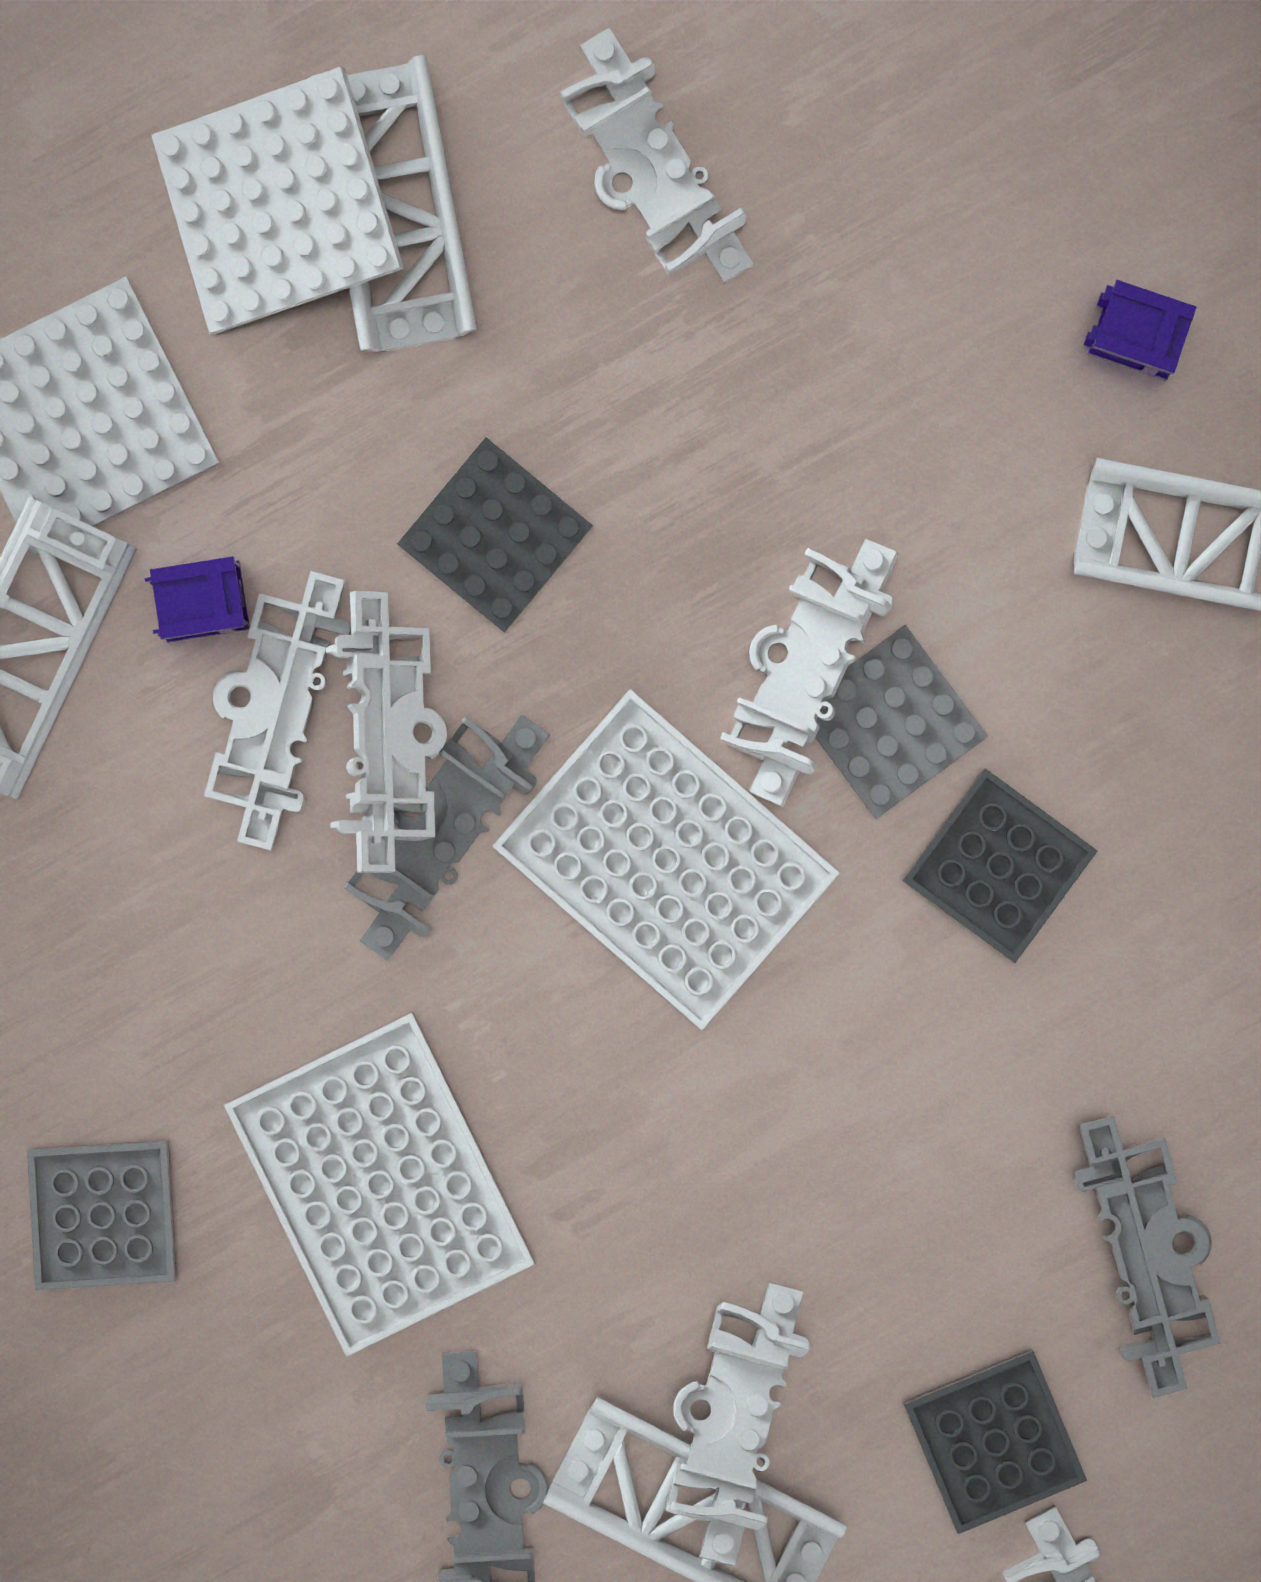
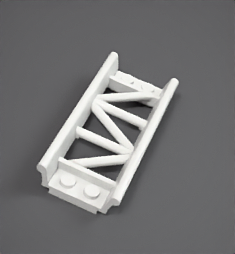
[310,55,477,352]
[1073,458,1261,611]
[0,497,136,799]
[543,1397,847,1582]

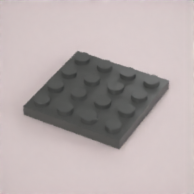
[397,437,593,633]
[902,768,1098,963]
[904,1350,1087,1534]

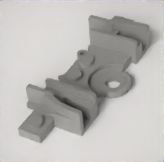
[343,714,550,961]
[1073,1116,1221,1398]
[426,1351,548,1582]

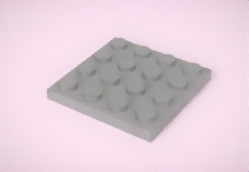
[815,625,988,819]
[27,1141,176,1290]

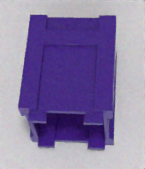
[1083,280,1197,381]
[145,556,250,643]

